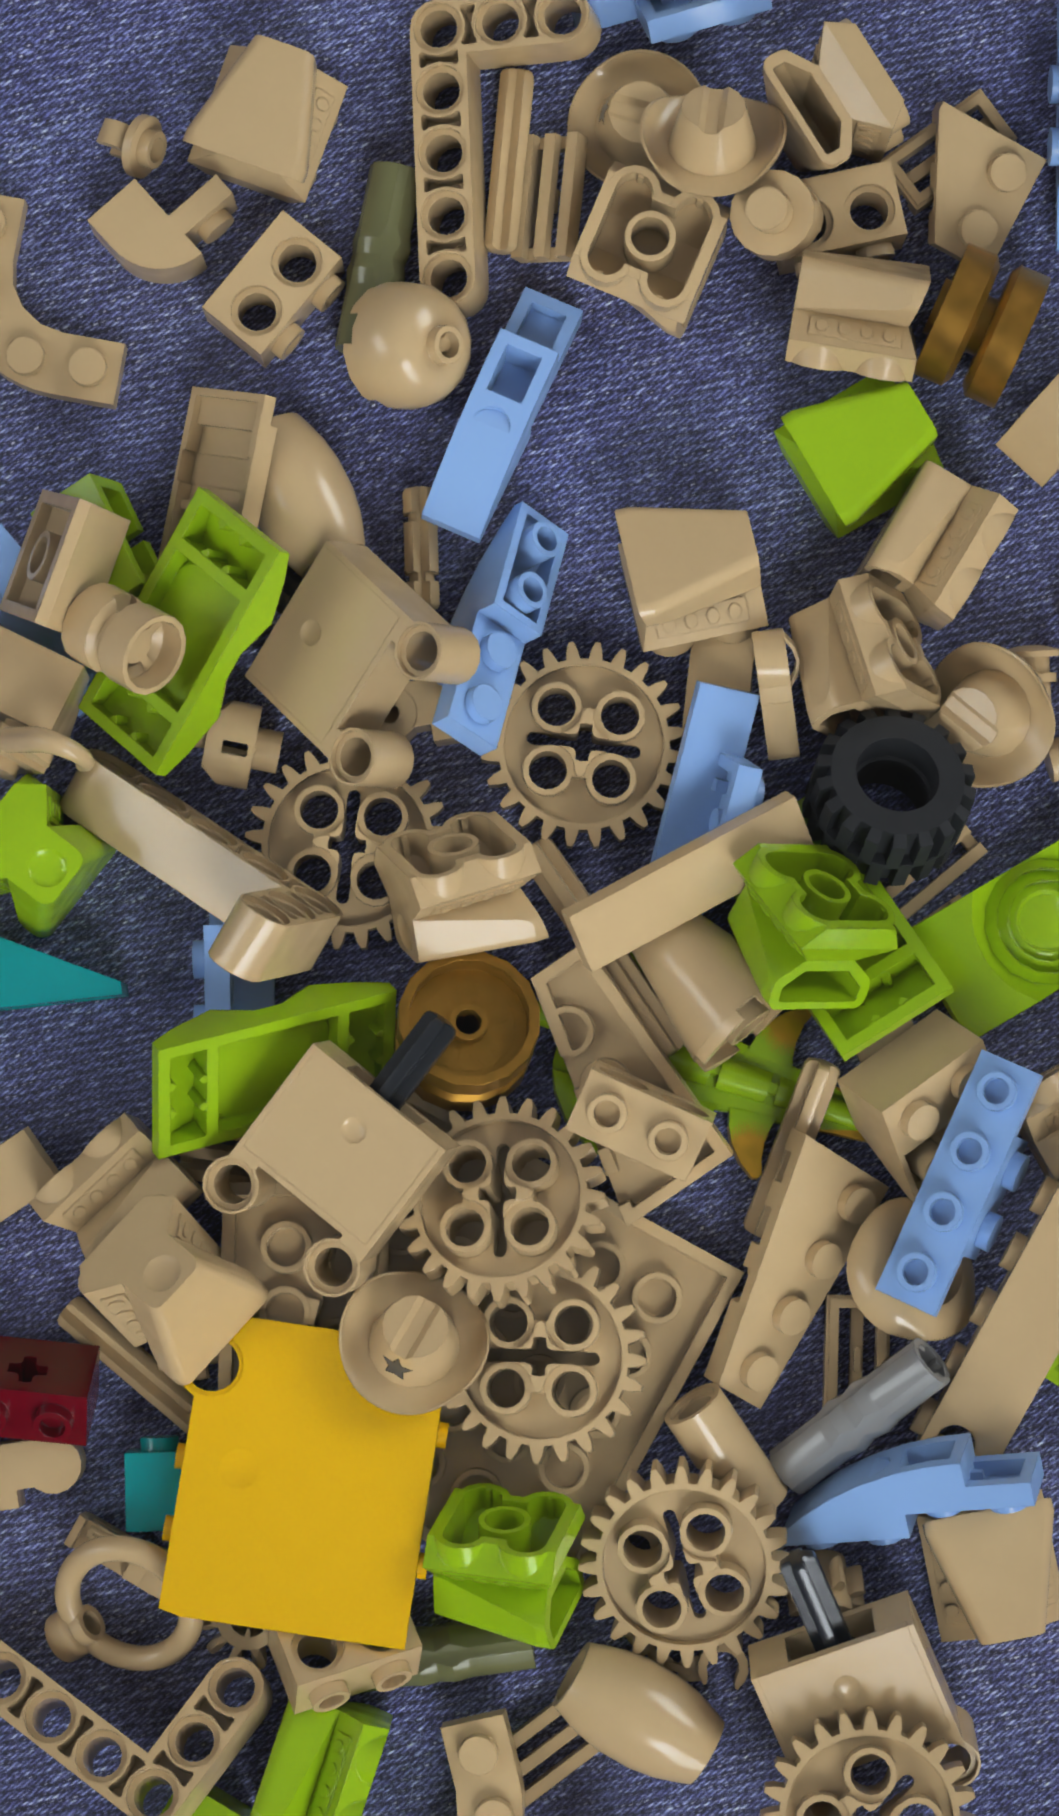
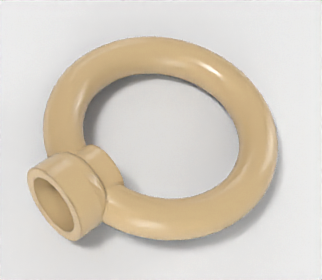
[44,1535,204,1671]

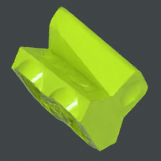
[774,377,944,539]
[0,773,116,938]
[727,843,898,1010]
[422,1483,586,1649]
[250,1699,393,1816]

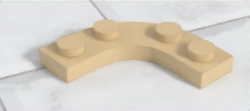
[0,195,128,410]
[440,1708,526,1816]

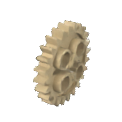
[481,642,684,849]
[245,751,444,951]
[399,1096,609,1309]
[446,1256,648,1464]
[578,1456,790,1668]
[760,1706,976,1816]

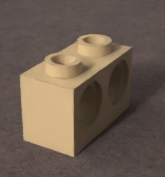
[776,160,908,279]
[202,210,345,368]
[565,1060,717,1183]
[268,1616,423,1715]

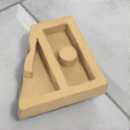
[928,101,1047,261]

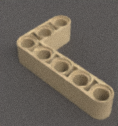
[410,0,602,318]
[59,748,343,982]
[0,1640,273,1816]

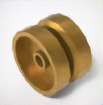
[914,243,1051,408]
[394,952,540,1112]

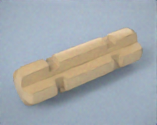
[402,486,440,610]

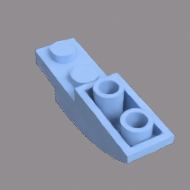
[421,286,583,543]
[432,501,569,756]
[784,1432,1044,1550]

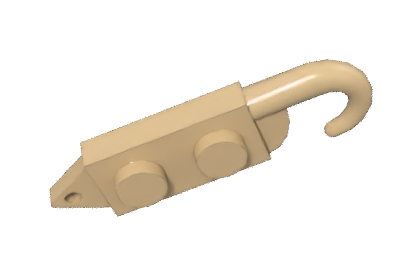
[0,722,95,781]

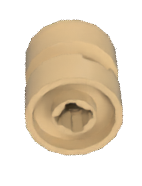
[61,582,186,695]

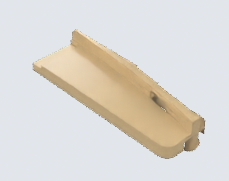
[158,386,278,748]

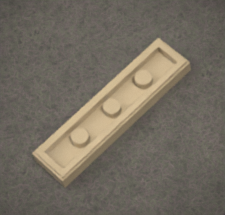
[561,791,814,973]

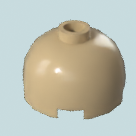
[343,281,472,410]

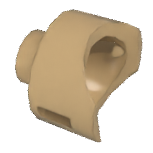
[730,170,824,261]
[201,700,284,790]

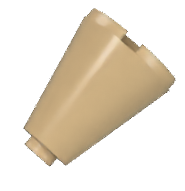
[632,914,782,1072]

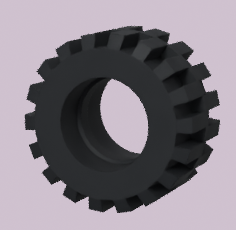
[802,708,976,886]

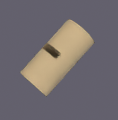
[664,1383,788,1508]

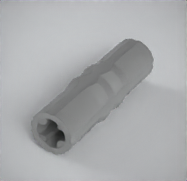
[769,1338,950,1494]

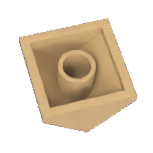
[0,489,131,633]

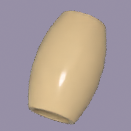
[258,412,365,579]
[553,1642,725,1785]

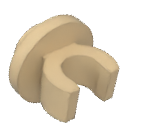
[96,114,167,179]

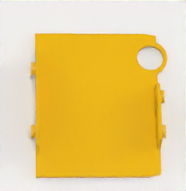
[158,1317,449,1650]

